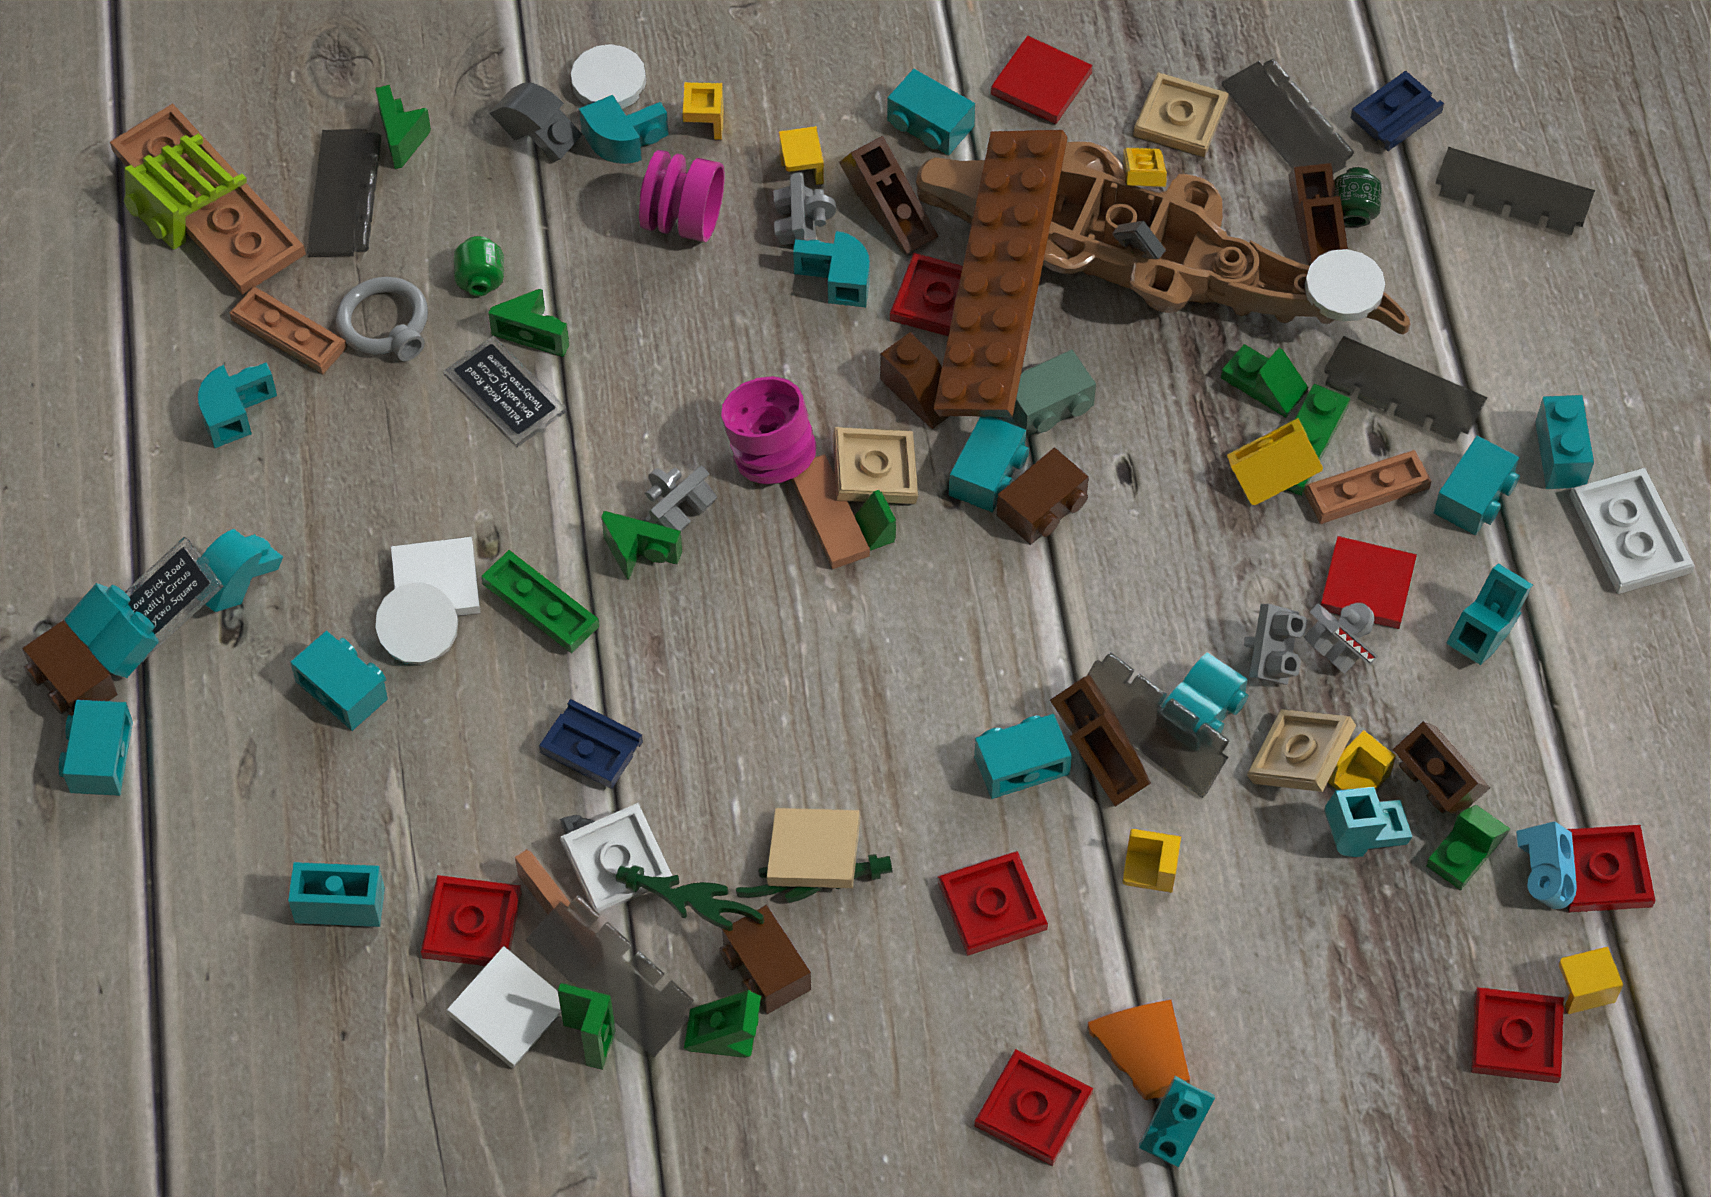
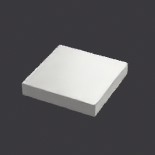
[391,537,480,616]
[560,803,672,916]
[446,946,561,1069]

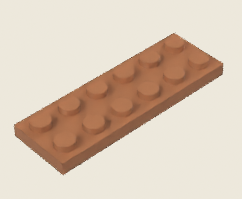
[110,103,306,295]

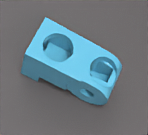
[1516,821,1577,909]

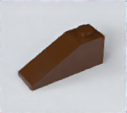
[839,136,939,255]

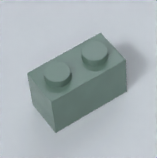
[1012,350,1096,437]

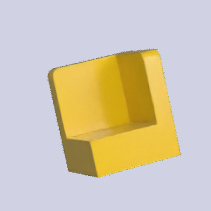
[683,82,724,140]
[779,126,824,185]
[1328,730,1396,790]
[1122,829,1181,893]
[1559,946,1623,1014]

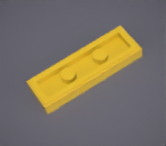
[1123,148,1167,187]

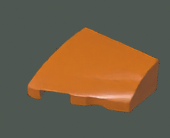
[1088,1000,1190,1100]

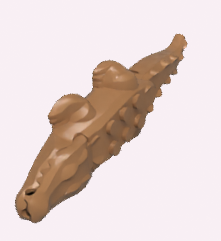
[916,141,1411,334]

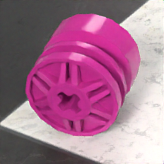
[639,150,725,243]
[721,376,816,484]

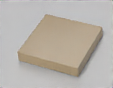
[1133,72,1229,157]
[833,427,918,504]
[1247,709,1356,792]
[767,808,860,888]

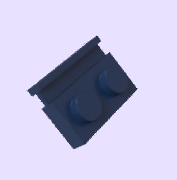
[1350,70,1444,151]
[539,699,643,789]

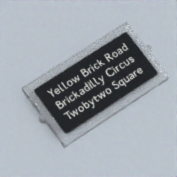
[443,335,567,448]
[125,536,224,665]

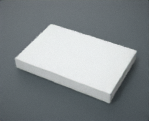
[1569,468,1695,594]

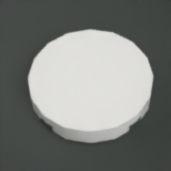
[571,44,646,109]
[1305,249,1385,322]
[375,582,458,665]

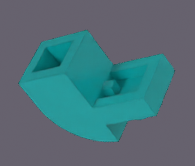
[579,95,669,164]
[793,231,870,308]
[198,362,277,448]
[196,529,283,612]
[1446,563,1533,665]
[1324,787,1413,857]

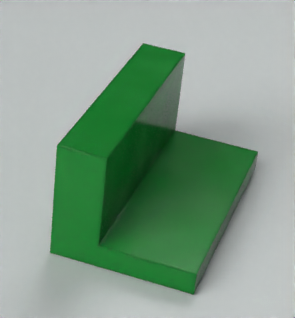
[557,983,616,1070]

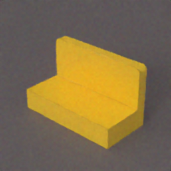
[1227,418,1323,505]

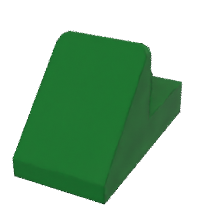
[375,85,431,169]
[488,289,569,357]
[1221,344,1309,418]
[601,511,682,580]
[1426,805,1511,891]
[684,990,761,1058]

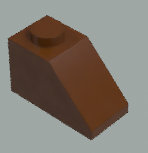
[880,332,950,429]

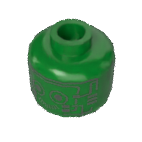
[453,236,504,296]

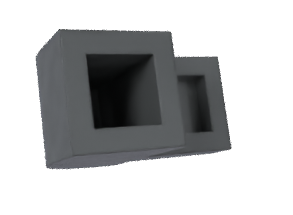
[490,82,583,162]

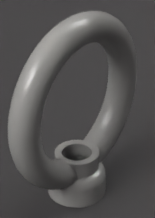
[336,277,428,361]

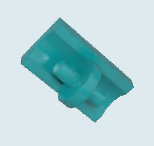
[1139,1076,1215,1167]

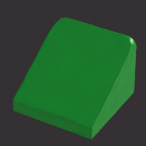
[855,490,896,551]

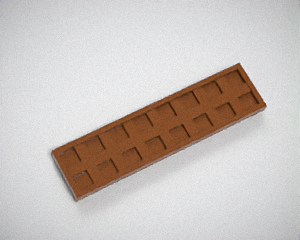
[934,130,1068,417]

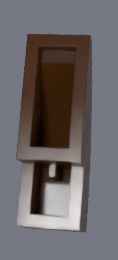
[1288,163,1348,266]
[1050,675,1151,807]

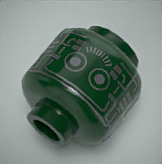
[1334,167,1382,227]

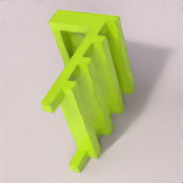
[124,133,247,250]

